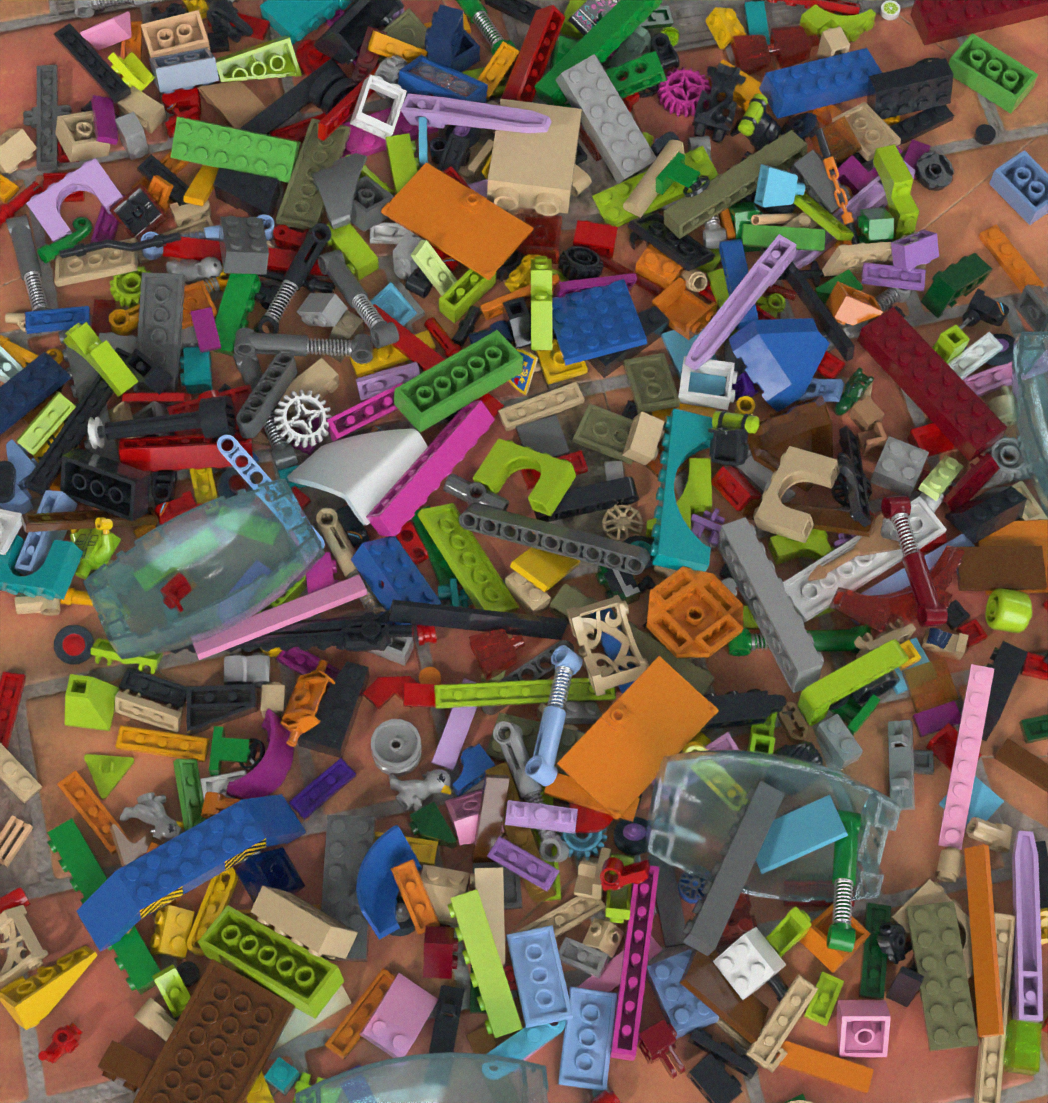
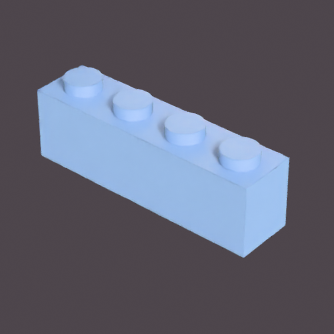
[14,490,77,576]

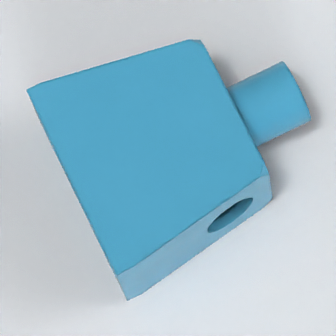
[754,164,805,207]

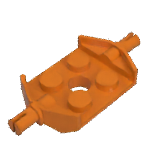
[280,660,335,747]

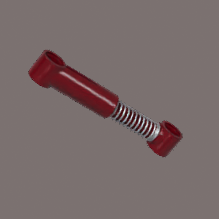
[881,495,948,627]

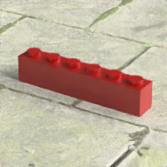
[499,5,565,103]
[119,432,253,472]

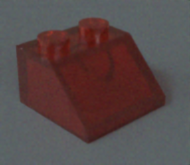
[517,213,563,264]

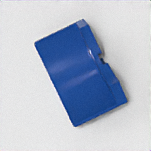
[356,825,423,940]

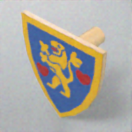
[509,348,541,395]

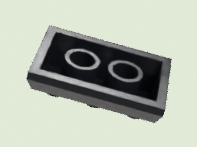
[945,486,1027,544]

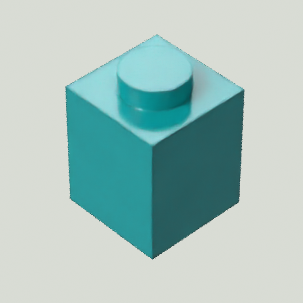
[264,1057,300,1096]

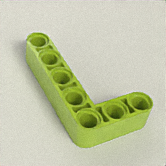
[797,639,909,726]

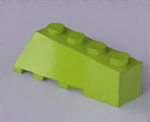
[215,35,302,82]

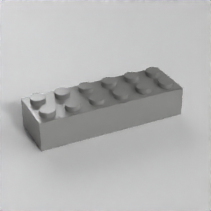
[556,54,657,184]

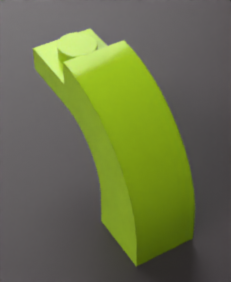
[932,325,970,364]
[746,712,777,764]

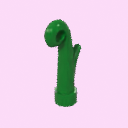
[37,217,93,263]

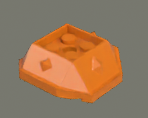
[646,566,743,658]

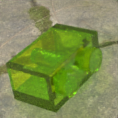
[1003,1020,1042,1076]

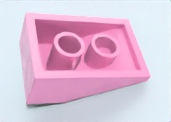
[359,973,438,1061]

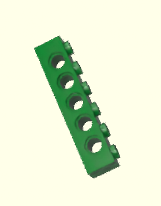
[546,51,667,108]

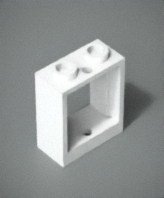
[350,75,407,140]
[678,356,738,410]

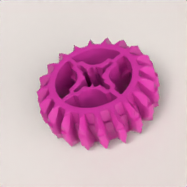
[658,67,711,118]

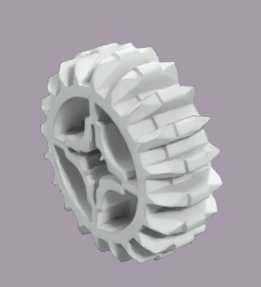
[274,390,332,448]

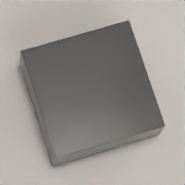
[913,750,934,775]

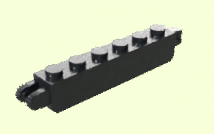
[700,689,787,731]

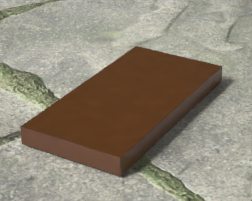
[954,546,1047,591]
[680,950,769,1044]

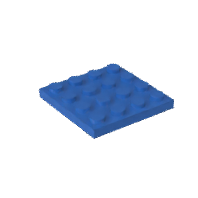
[552,279,647,366]

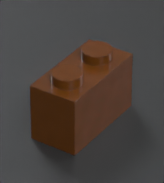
[98,1040,155,1093]

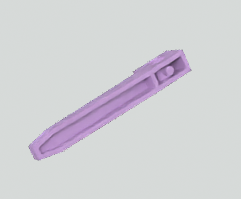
[400,94,552,133]
[793,161,915,269]
[685,234,797,371]
[1011,831,1043,1024]

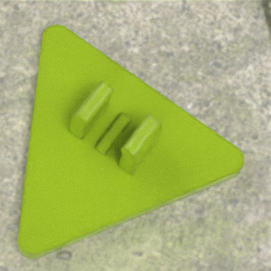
[84,754,135,799]

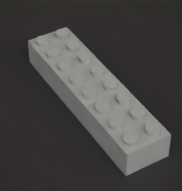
[717,517,824,693]

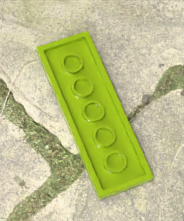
[592,145,718,227]
[417,503,519,613]

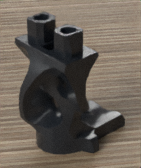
[205,0,253,43]
[692,63,746,143]

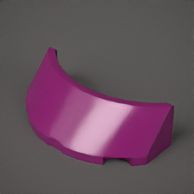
[226,708,294,800]

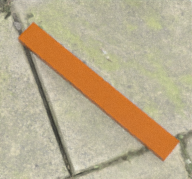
[964,844,1004,1038]

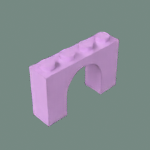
[26,158,125,243]

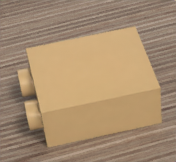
[487,99,582,216]

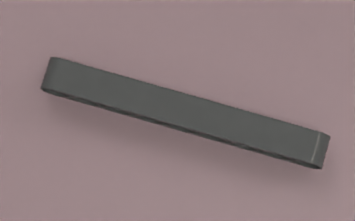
[459,503,650,575]

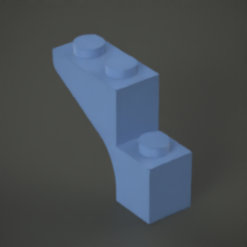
[0,439,38,515]

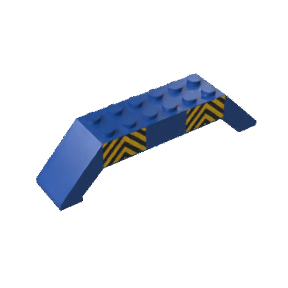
[77,794,306,952]

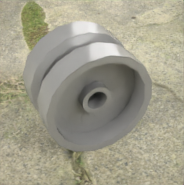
[371,719,422,776]

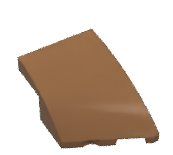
[197,81,266,129]

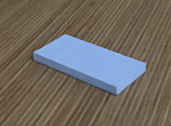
[506,925,573,1028]
[558,987,617,1091]

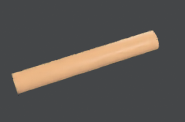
[751,213,801,225]

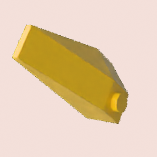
[0,945,97,1030]

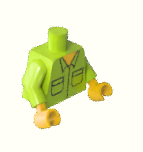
[70,517,121,579]

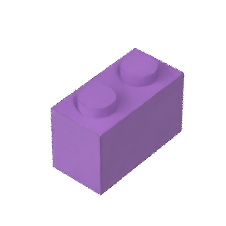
[891,229,939,271]

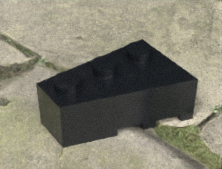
[213,168,280,218]
[186,684,258,736]

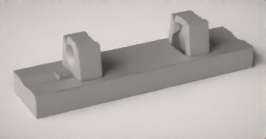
[731,449,796,503]
[888,720,915,811]

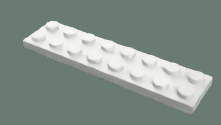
[783,496,947,622]

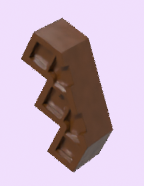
[747,395,833,492]

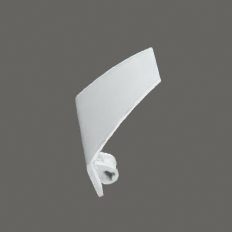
[287,429,428,525]

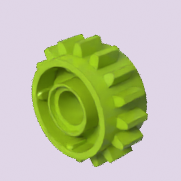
[110,266,151,308]

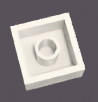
[713,927,786,1000]

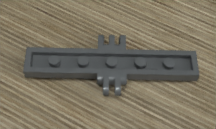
[23,65,72,171]

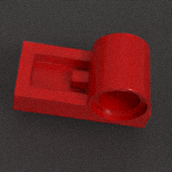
[600,857,651,891]

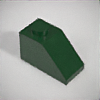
[408,802,457,849]

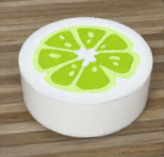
[880,0,900,20]

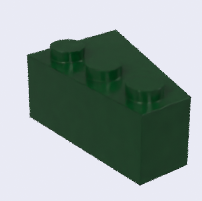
[921,253,992,318]

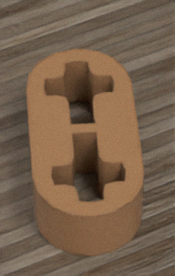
[777,701,809,744]

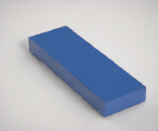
[25,306,91,334]

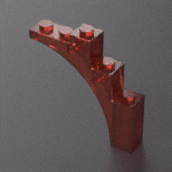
[829,546,965,632]

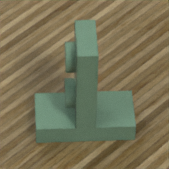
[607,26,652,68]

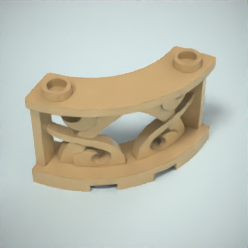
[566,595,649,696]
[0,905,48,988]

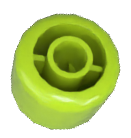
[985,588,1032,633]

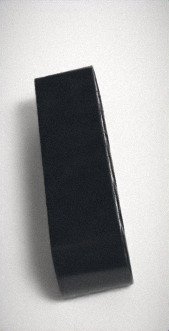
[534,477,639,522]

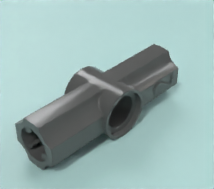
[443,473,509,511]

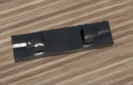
[424,985,465,1086]

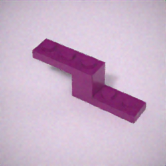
[809,146,903,198]

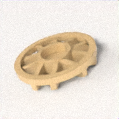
[602,505,643,542]

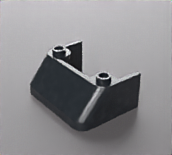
[313,0,404,65]

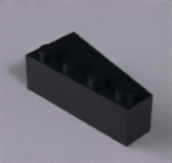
[588,306,669,378]
[982,641,1028,741]
[298,661,370,758]

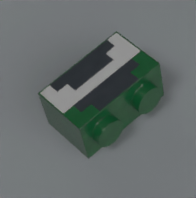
[596,556,641,610]

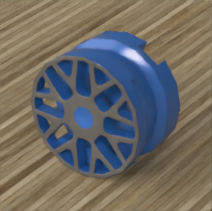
[678,868,711,904]

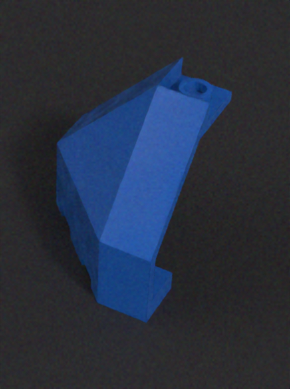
[729,318,830,411]

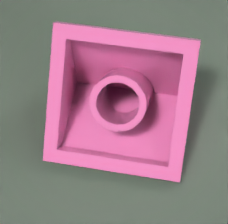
[80,11,131,51]

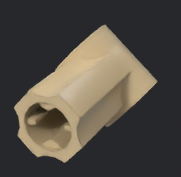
[15,594,60,616]
[966,817,1013,853]
[134,998,177,1041]

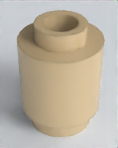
[680,269,707,292]
[936,847,964,883]

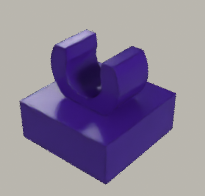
[732,372,758,401]

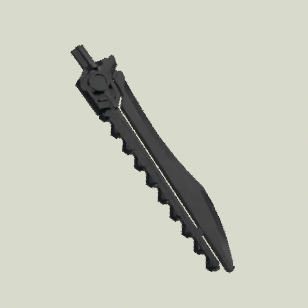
[163,610,414,654]

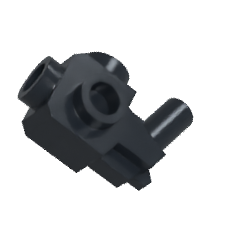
[151,3,189,21]
[877,922,913,964]

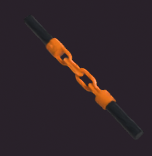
[815,128,860,245]

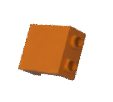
[652,277,717,340]

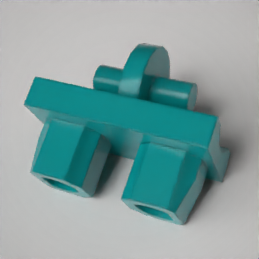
[438,579,473,608]

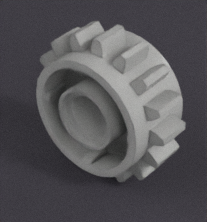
[375,55,407,99]
[984,436,1032,482]

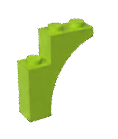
[873,144,919,241]
[531,256,552,350]
[63,322,139,396]
[646,458,712,539]

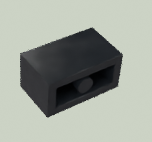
[124,348,173,395]
[687,1053,743,1103]

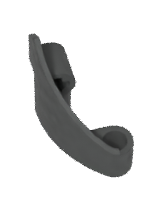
[311,153,367,230]

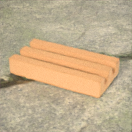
[0,815,33,868]

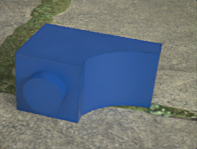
[453,744,495,797]

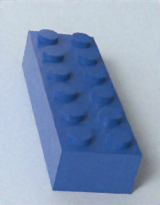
[759,48,882,119]

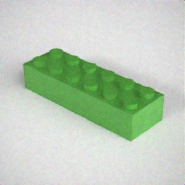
[170,117,301,183]
[394,330,523,433]

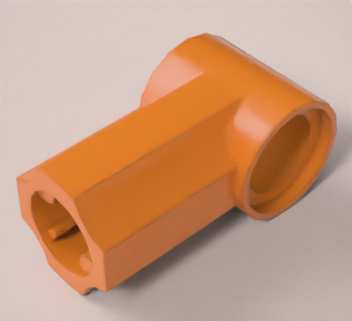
[201,792,241,819]

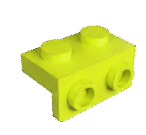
[108,52,155,92]

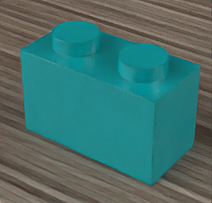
[180,346,213,394]

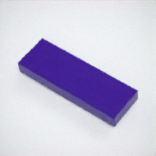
[289,758,356,820]

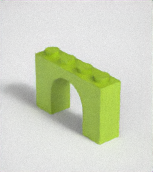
[473,438,576,516]
[768,529,855,619]

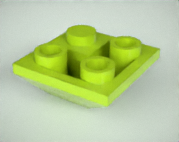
[65,674,119,731]

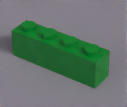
[212,273,261,357]

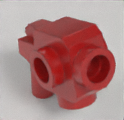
[38,1022,83,1064]

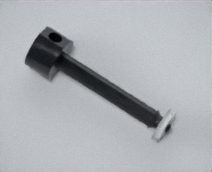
[88,396,236,449]

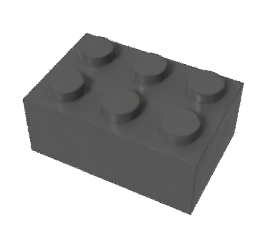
[219,216,269,274]

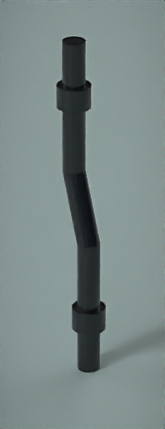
[59,232,181,259]

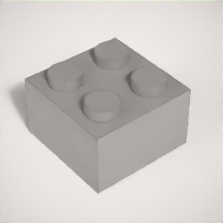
[870,436,929,498]

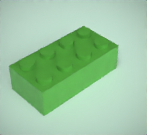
[949,33,1038,114]

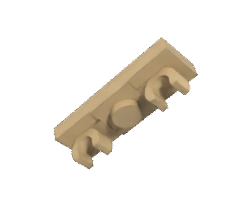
[854,619,916,659]
[115,689,183,733]

